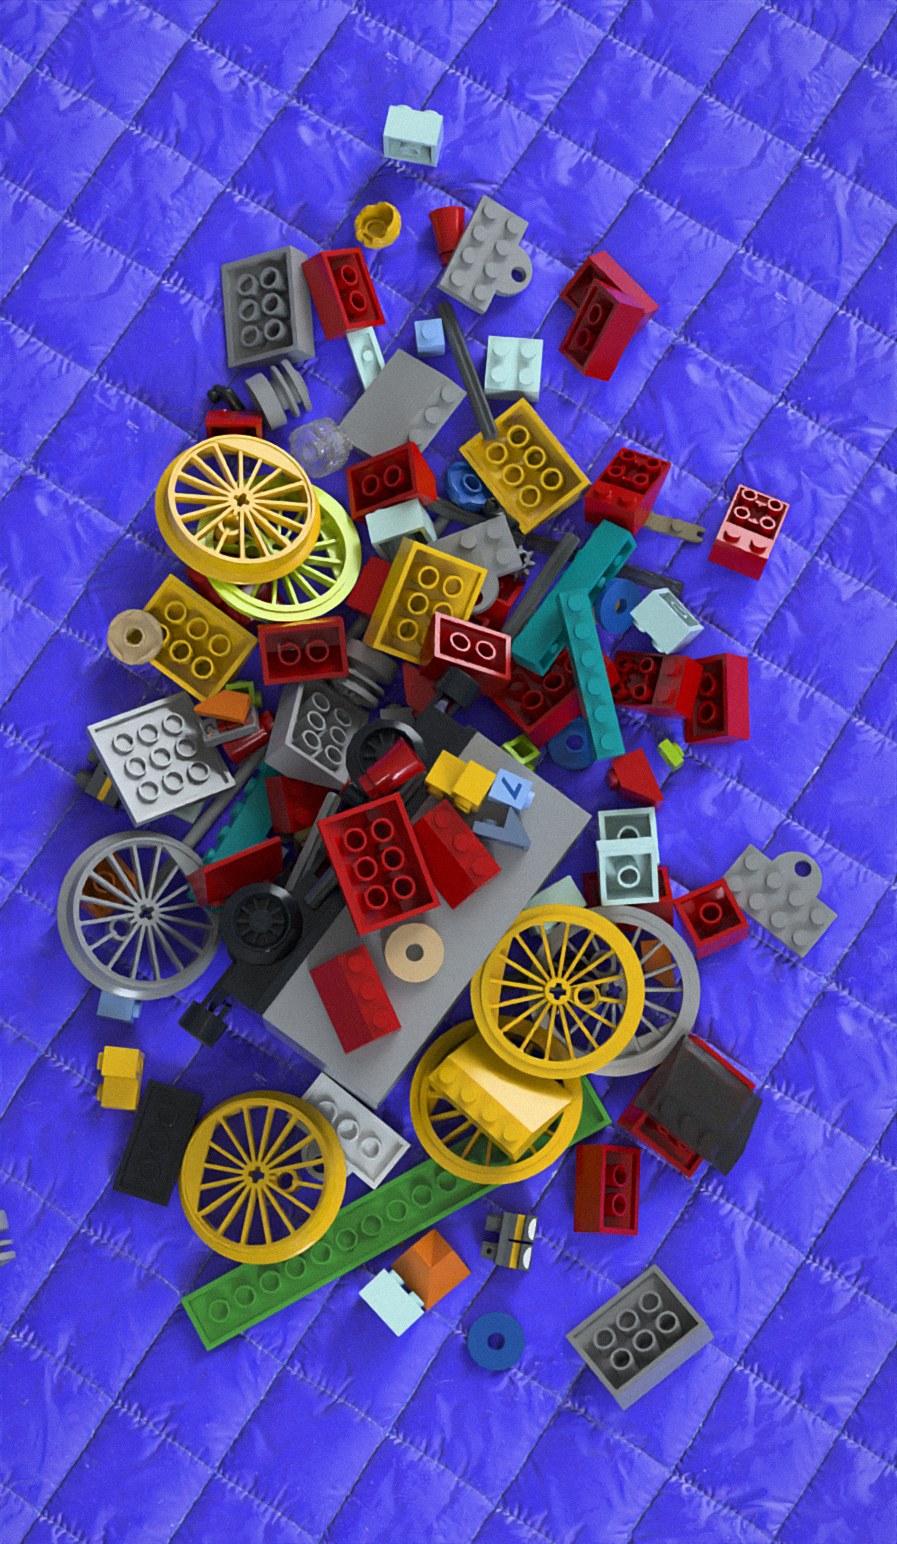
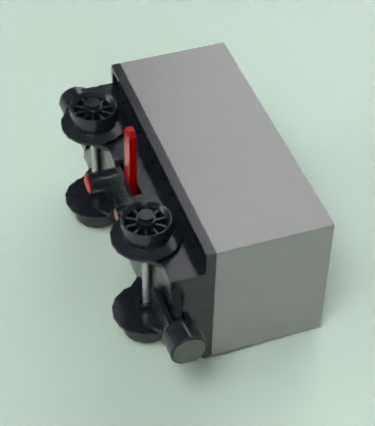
[177,666,592,1112]

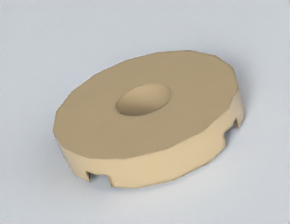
[107,609,163,666]
[384,923,445,983]

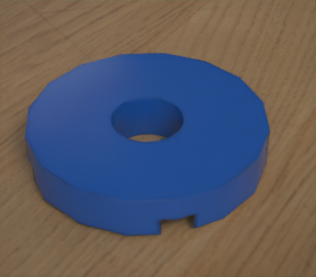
[443,461,495,512]
[594,578,642,633]
[547,716,594,772]
[468,1312,525,1371]

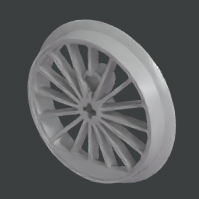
[57,830,223,1000]
[528,905,700,1077]

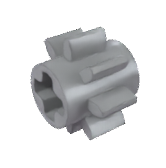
[506,545,536,581]

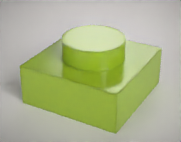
[656,738,684,772]

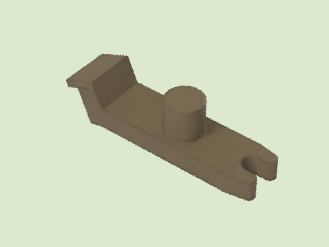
[643,510,706,543]

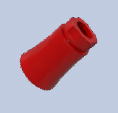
[428,206,465,267]
[221,709,276,766]
[358,737,427,801]

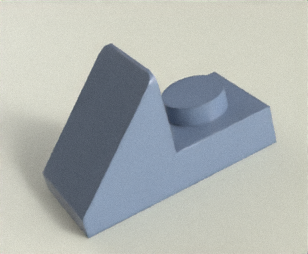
[472,806,531,852]

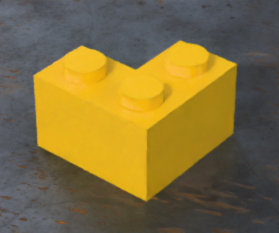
[424,750,496,815]
[97,1046,145,1112]

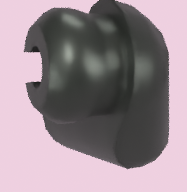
[207,384,246,411]
[483,498,520,534]

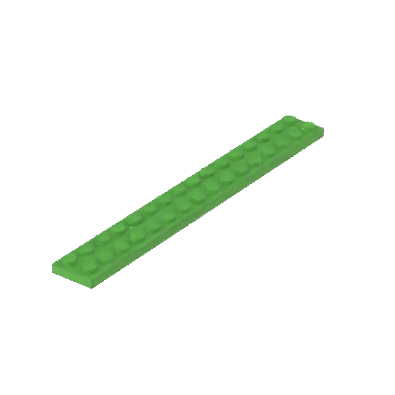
[180,1075,612,1351]

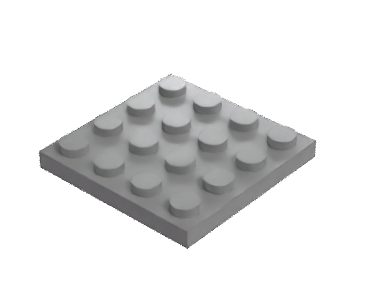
[85,690,236,828]

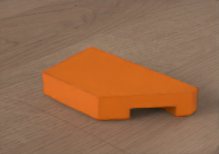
[194,690,252,723]
[640,939,675,987]

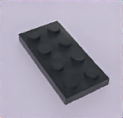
[112,1079,204,1207]

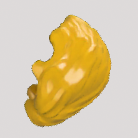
[354,201,401,249]

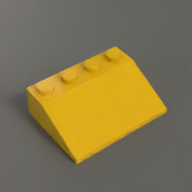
[459,398,593,535]
[362,536,488,665]
[128,573,258,702]
[428,1031,574,1162]

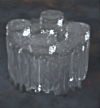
[288,417,353,479]

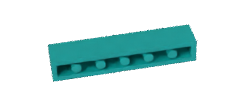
[511,519,637,677]
[555,587,625,763]
[186,755,282,914]

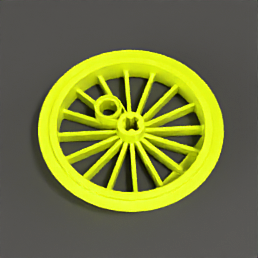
[197,475,362,623]

